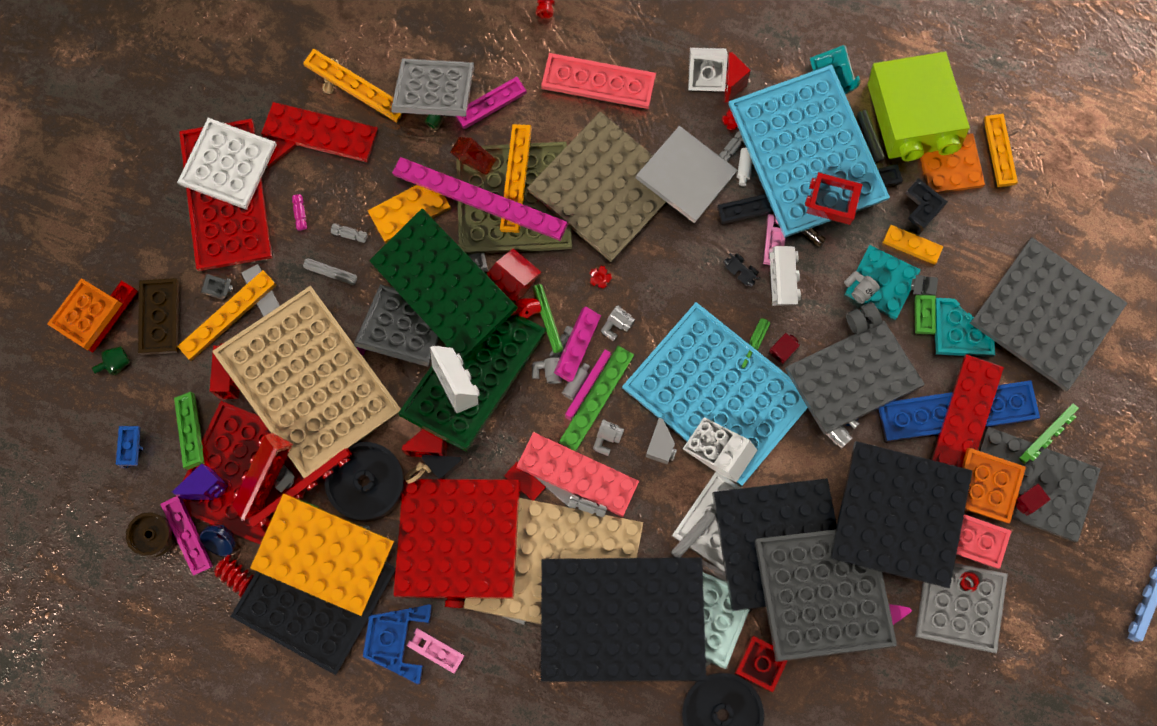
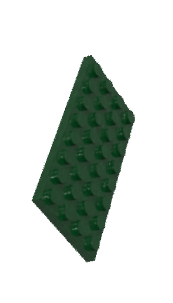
[369,208,518,362]
[398,315,546,452]

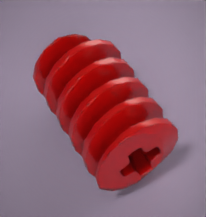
[214,554,254,598]

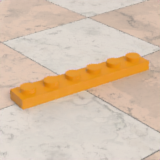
[303,48,403,122]
[500,124,532,233]
[177,270,277,361]

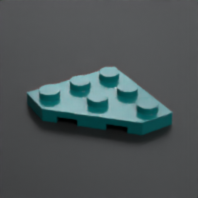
[935,298,995,357]

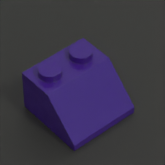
[172,464,228,500]

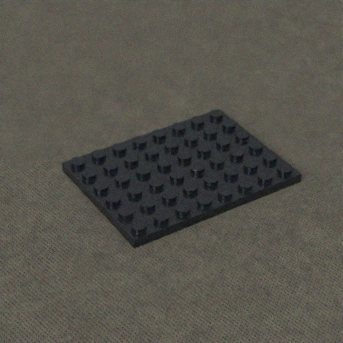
[541,557,706,682]

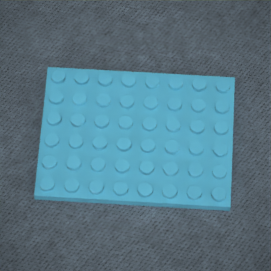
[728,65,890,238]
[622,302,808,487]

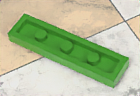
[174,392,205,470]
[1019,403,1079,464]

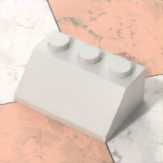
[769,246,801,306]
[430,346,480,413]

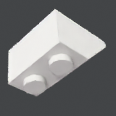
[689,48,728,91]

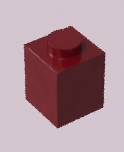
[768,333,800,366]
[1016,484,1051,516]

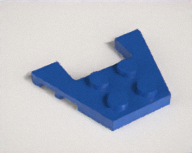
[363,604,432,684]

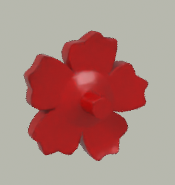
[722,109,738,131]
[589,265,612,288]

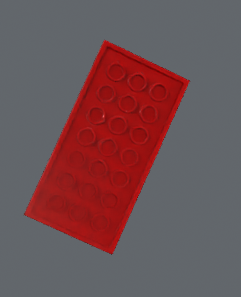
[179,119,272,271]

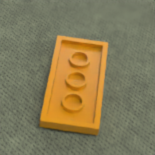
[367,185,451,244]

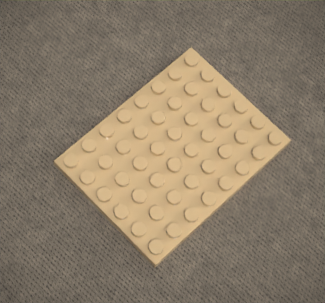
[212,286,401,478]
[464,498,643,624]

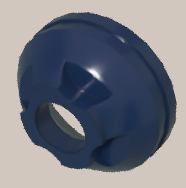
[200,525,235,556]

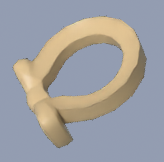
[404,461,431,483]

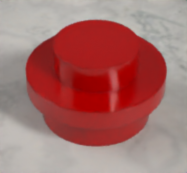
[960,572,980,592]

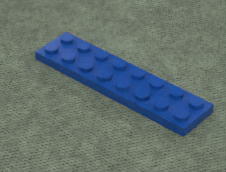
[879,380,1040,442]

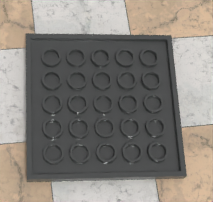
[970,237,1128,391]
[755,530,897,662]

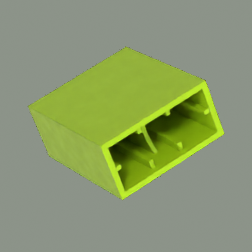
[867,51,970,161]

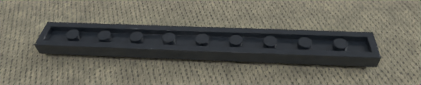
[717,164,903,224]

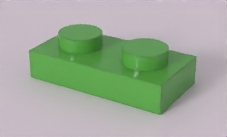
[915,295,936,334]

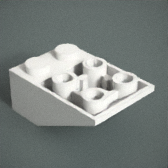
[683,417,758,482]

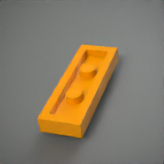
[883,225,943,265]

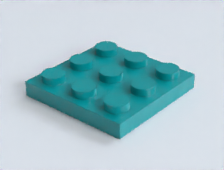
[844,245,921,320]

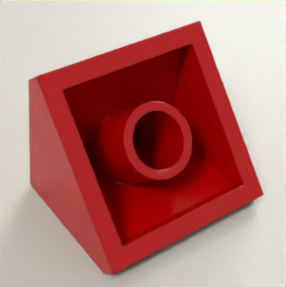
[725,52,751,102]

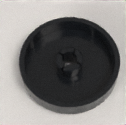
[325,442,405,522]
[681,673,764,726]

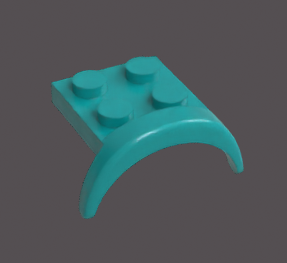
[810,45,860,95]

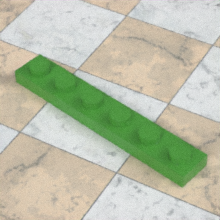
[559,346,634,451]

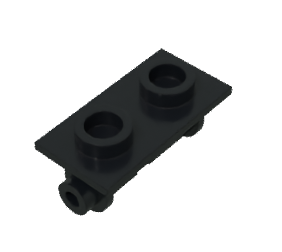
[723,253,761,288]

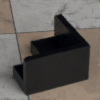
[905,178,948,235]

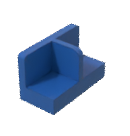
[116,426,143,468]

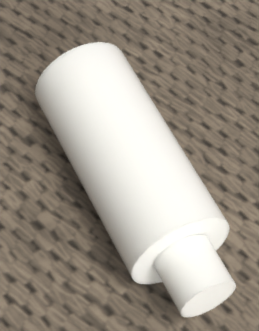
[737,148,753,186]

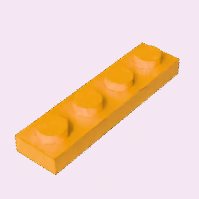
[984,114,1018,187]

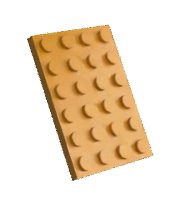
[250,494,394,616]

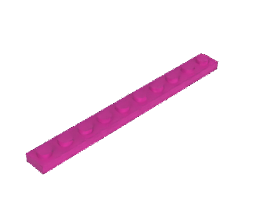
[392,157,568,241]

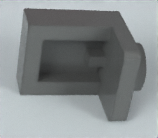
[200,274,232,300]
[911,275,938,296]
[274,464,295,493]

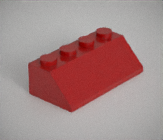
[232,433,293,520]

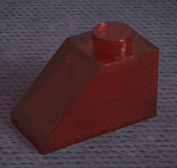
[450,137,496,175]

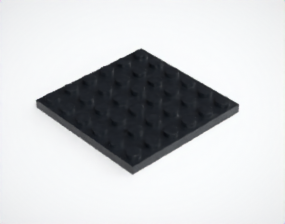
[830,441,972,588]
[712,478,837,612]
[230,562,396,675]

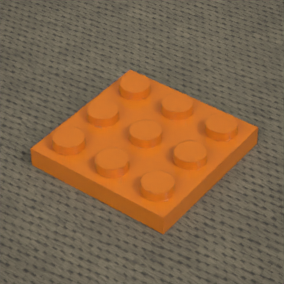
[920,133,985,194]
[47,278,122,351]
[962,448,1026,524]

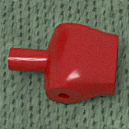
[511,298,541,318]

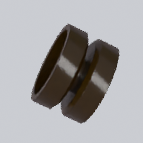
[126,512,177,559]

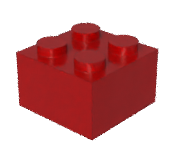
[734,636,788,692]

